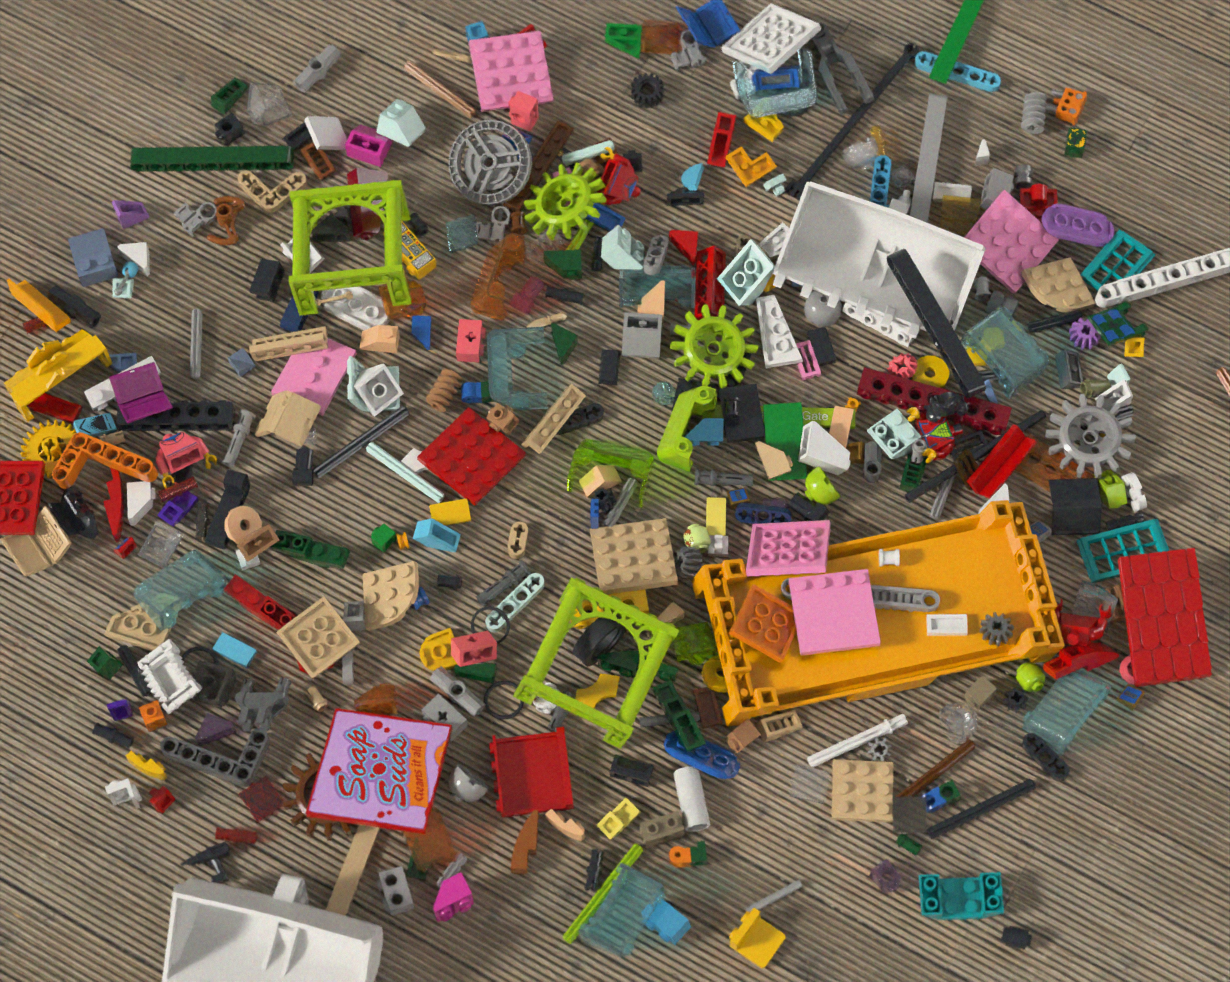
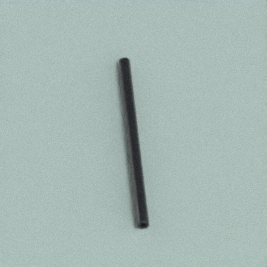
[904,410,1046,503]

